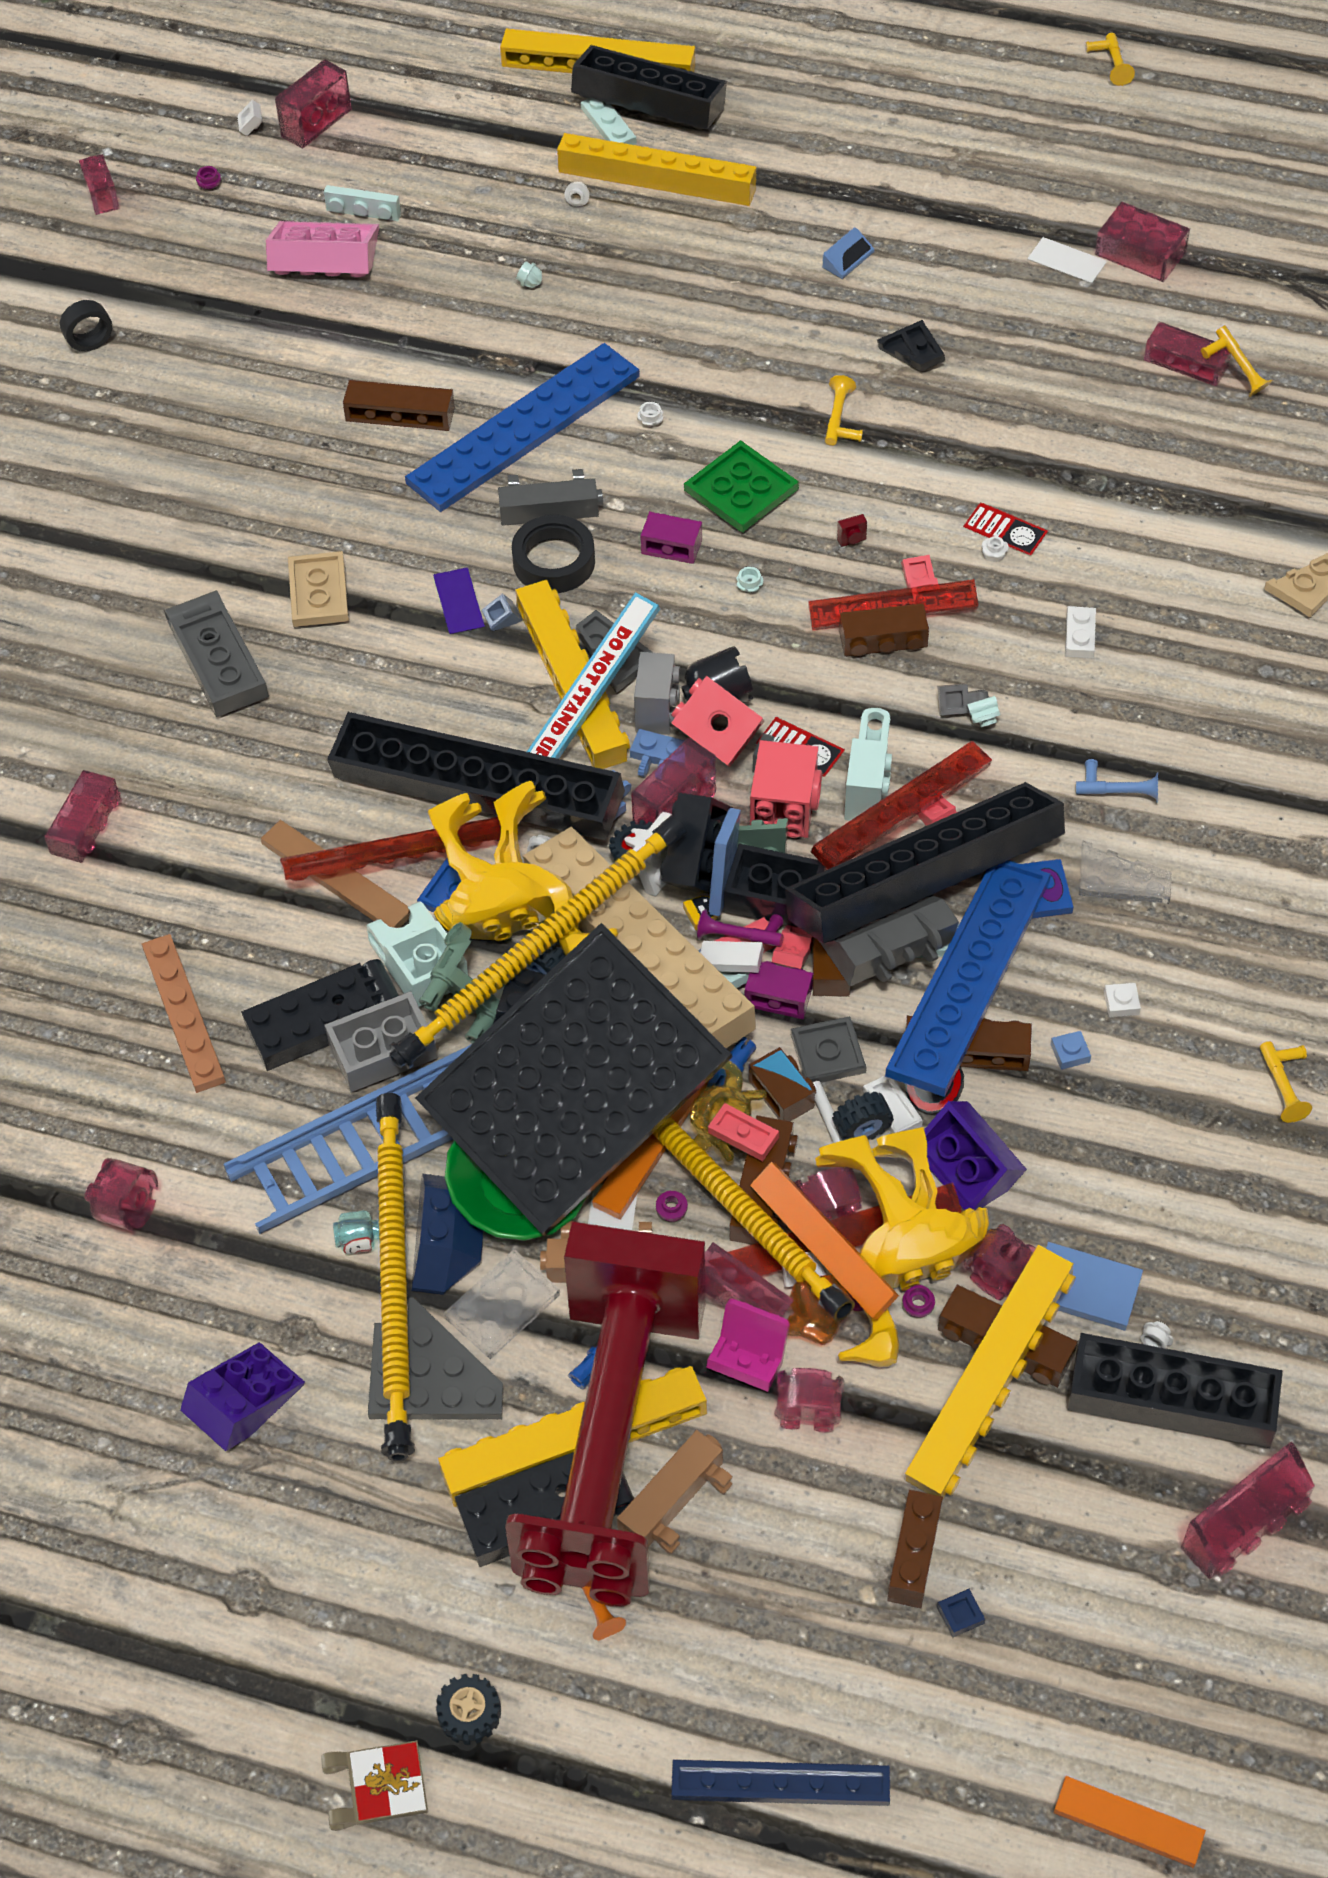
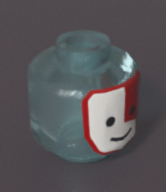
[333,1210,380,1254]

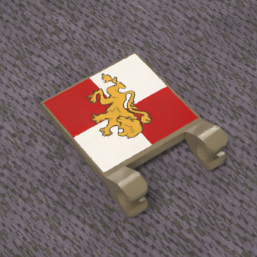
[321,1741,428,1831]

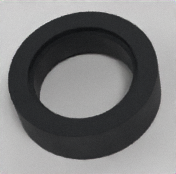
[511,515,595,593]

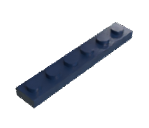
[671,1760,890,1806]

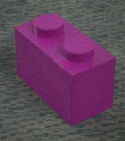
[640,512,702,564]
[744,961,813,1019]

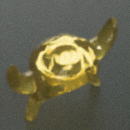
[690,1061,767,1162]

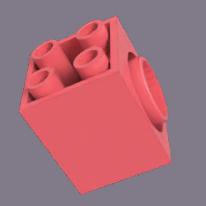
[671,676,764,767]
[750,740,822,838]

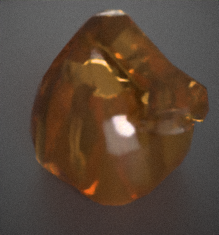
[787,1275,848,1345]

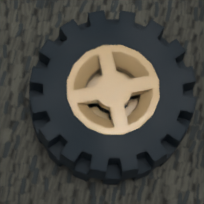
[436,1674,501,1745]

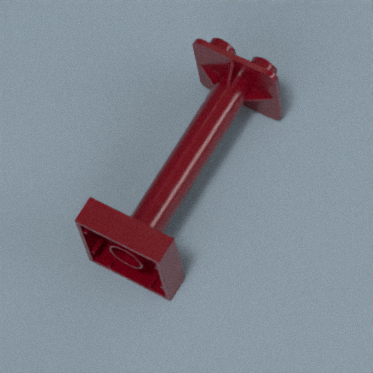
[505,1221,705,1607]

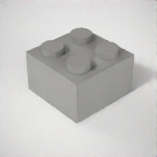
[634,652,680,735]

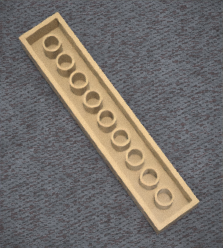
[523,827,756,1048]

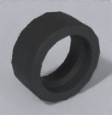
[59,300,113,351]

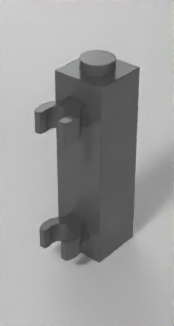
[498,469,603,526]

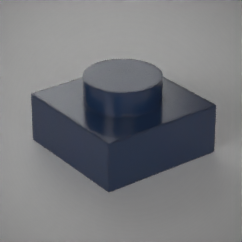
[937,1589,985,1638]

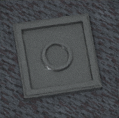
[790,1016,867,1083]

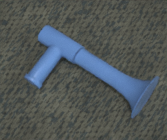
[1076,759,1158,803]

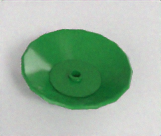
[444,1140,589,1241]

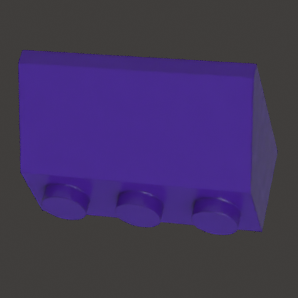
[924,1101,1027,1210]

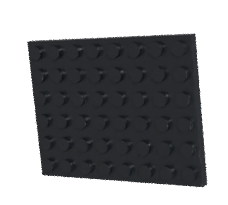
[415,922,733,1236]

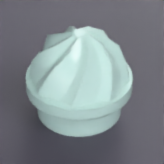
[516,261,542,288]

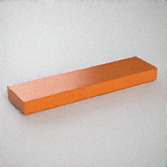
[1054,1776,1206,1868]

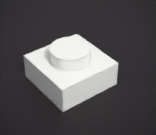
[237,100,262,136]
[1104,983,1141,1017]

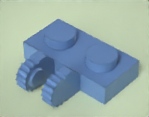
[630,729,694,782]

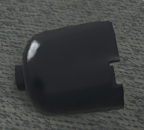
[681,646,753,703]

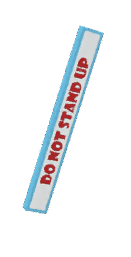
[527,592,660,759]

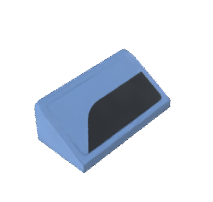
[822,227,874,279]

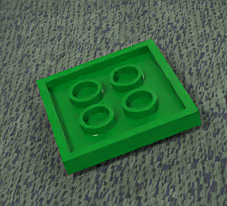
[684,440,799,533]

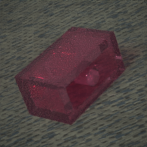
[79,154,120,215]

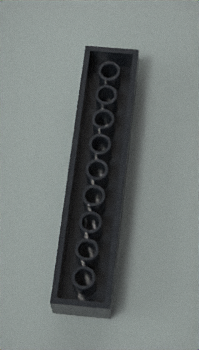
[327,712,625,840]
[785,782,1065,944]

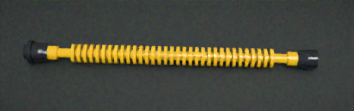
[389,815,687,1069]
[376,1093,415,1461]
[652,1117,855,1321]

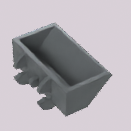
[819,896,959,986]

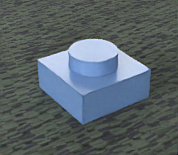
[1050,1031,1091,1070]

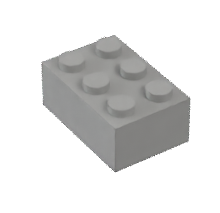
[324,991,437,1092]

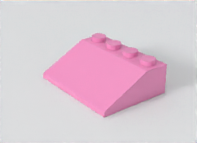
[266,221,379,277]

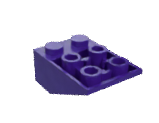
[180,1342,305,1451]

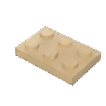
[288,551,349,627]

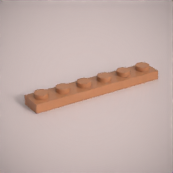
[141,934,226,1093]

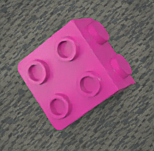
[706,1299,790,1392]

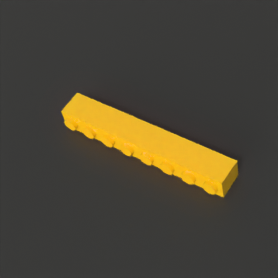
[500,28,695,73]
[557,133,756,206]
[515,580,630,769]
[905,1245,1076,1498]
[438,1366,707,1507]

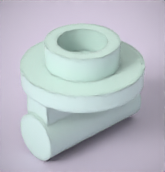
[967,696,1001,727]

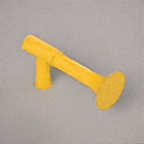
[1086,33,1135,86]
[1201,325,1273,397]
[825,375,863,446]
[1260,1041,1312,1123]

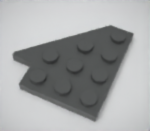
[368,1298,504,1420]

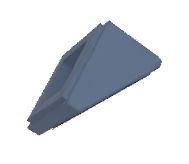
[482,593,522,631]

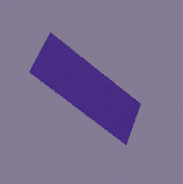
[433,567,485,634]

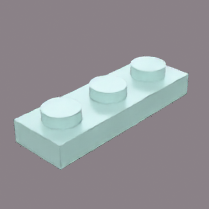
[581,98,637,145]
[324,185,401,222]

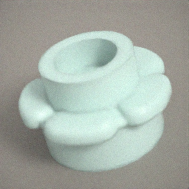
[736,567,763,592]

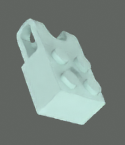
[844,708,892,824]
[367,902,468,1006]

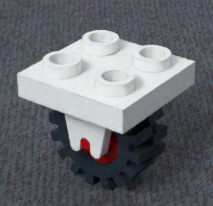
[609,812,672,896]

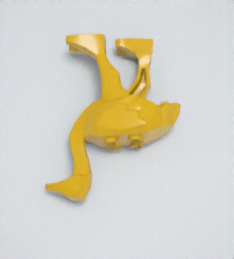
[427,781,618,955]
[815,1127,989,1368]

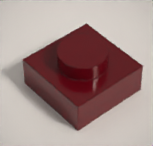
[837,514,867,547]

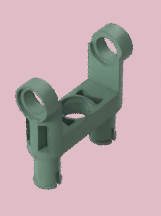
[419,922,505,1044]

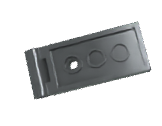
[164,590,269,717]

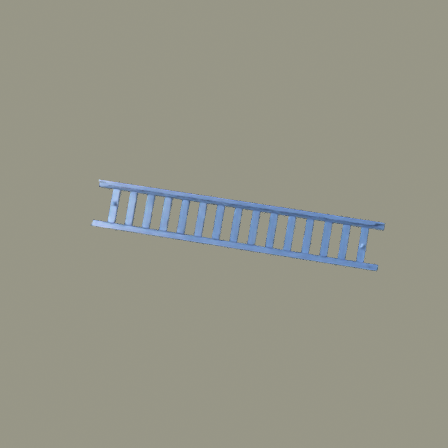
[223,1044,472,1234]

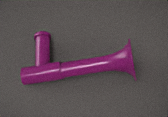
[697,909,784,947]

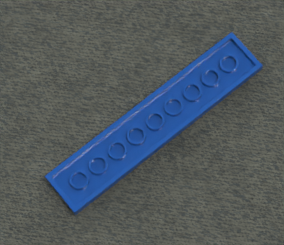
[405,343,640,513]
[885,860,1051,1097]

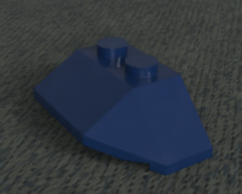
[411,1173,483,1295]

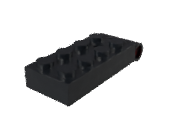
[241,959,399,1071]
[454,1452,634,1568]

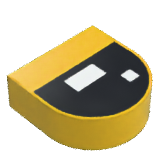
[683,896,717,930]

